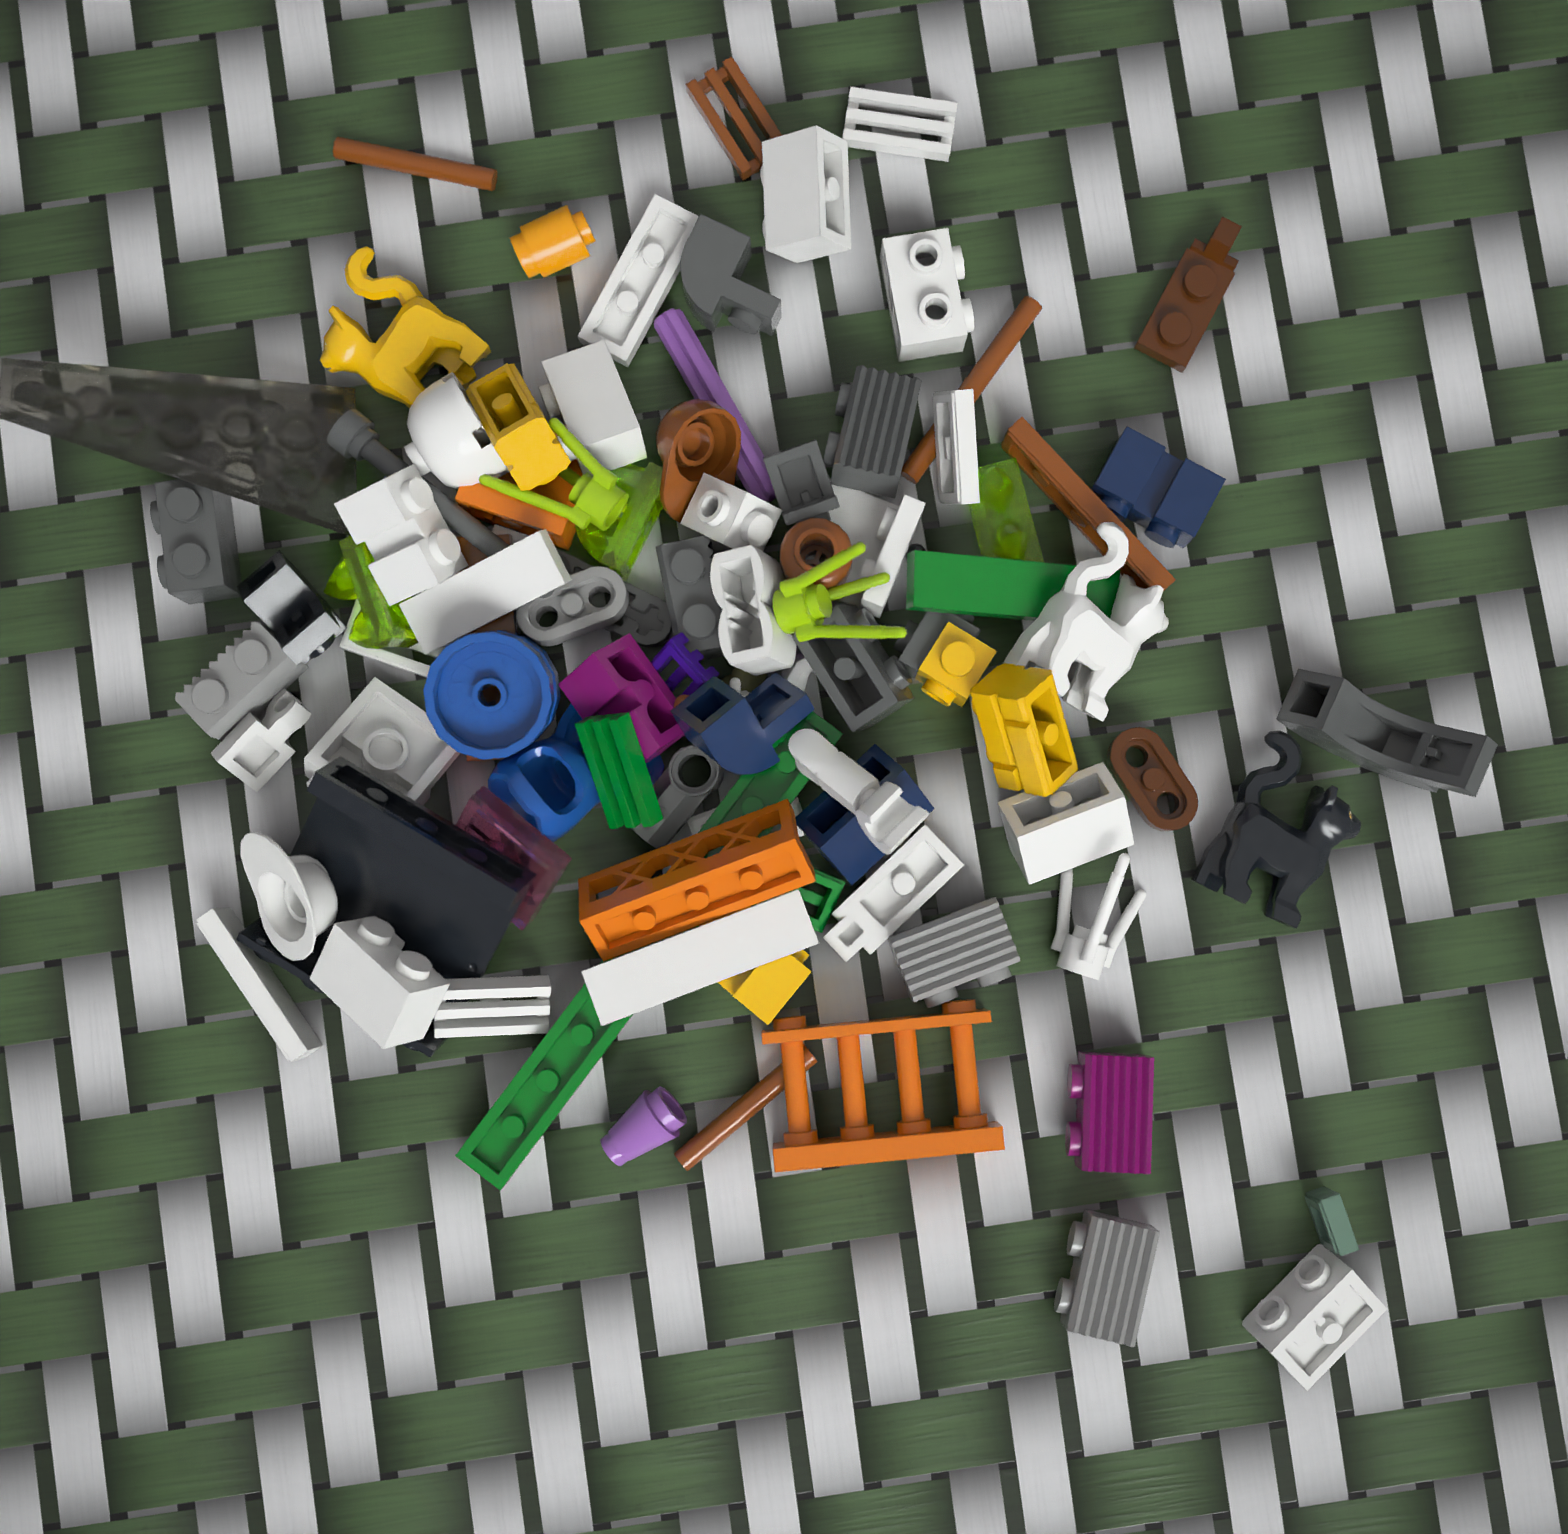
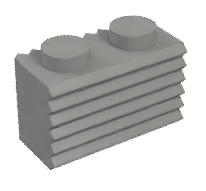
[175,622,309,741]
[887,897,1021,1008]
[1054,1209,1160,1347]

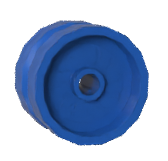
[423,630,561,760]

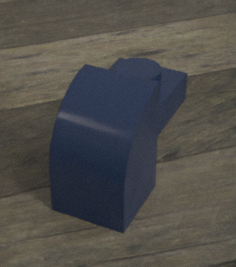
[670,672,815,775]

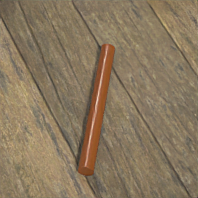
[901,296,1042,484]

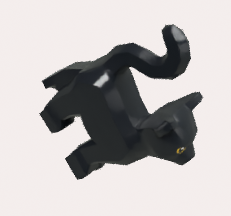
[1191,730,1361,929]

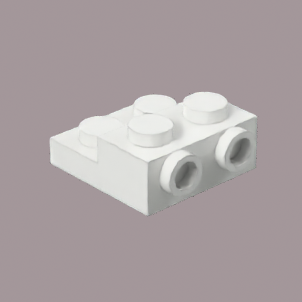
[304,677,460,805]

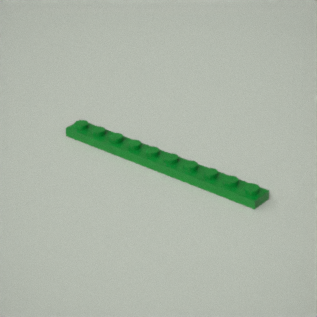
[455,711,843,1191]

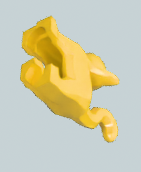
[319,246,491,408]

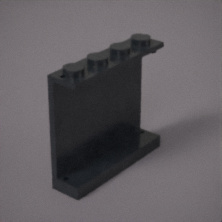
[236,756,537,1057]

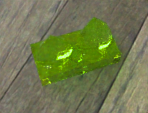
[968,458,1044,562]
[575,462,663,581]
[323,535,418,649]

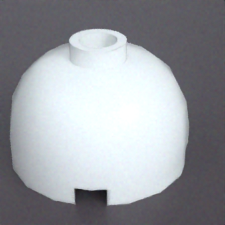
[404,372,509,489]

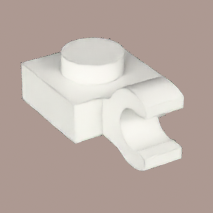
[211,688,311,792]

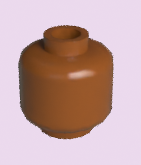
[780,518,853,589]

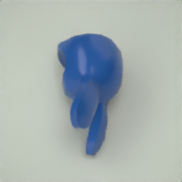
[488,703,665,845]

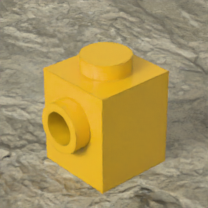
[915,621,997,707]

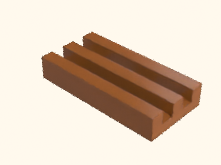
[686,57,782,180]

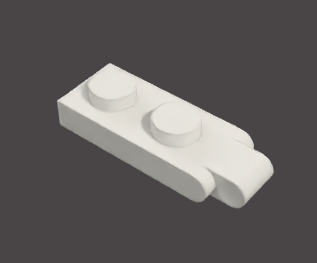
[823,824,964,962]

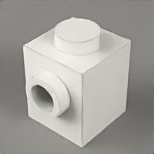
[680,473,783,551]

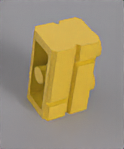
[465,363,571,491]
[970,663,1078,797]

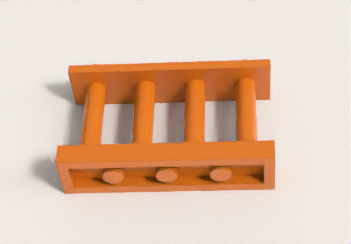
[762,999,1005,1172]

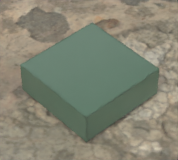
[1304,1186,1359,1256]

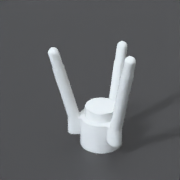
[1051,853,1146,980]

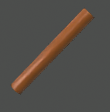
[333,136,497,191]
[674,1044,818,1171]

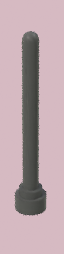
[327,408,554,598]

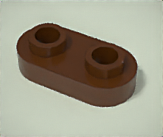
[1107,727,1198,832]

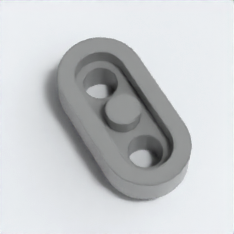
[517,566,629,646]

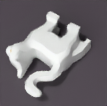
[1003,522,1169,722]

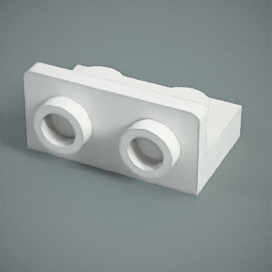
[1242,1244,1387,1391]

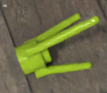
[479,418,629,531]
[773,542,907,642]

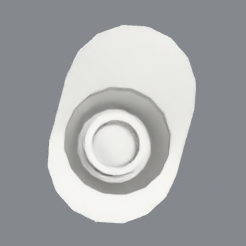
[240,832,338,961]

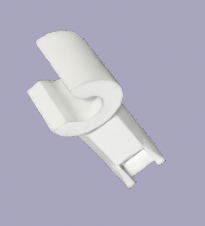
[788,728,929,855]

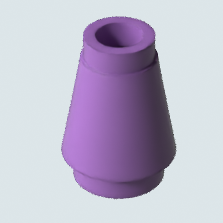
[600,1086,687,1166]

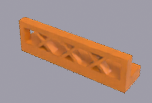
[578,799,816,962]

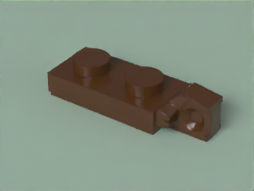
[1134,216,1242,373]

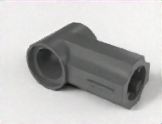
[631,745,724,849]

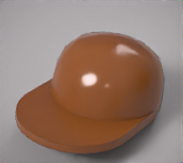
[656,399,741,523]

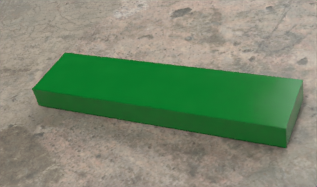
[906,550,1120,621]

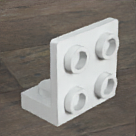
[806,478,926,618]

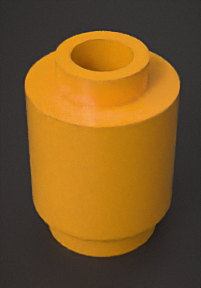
[510,205,596,279]

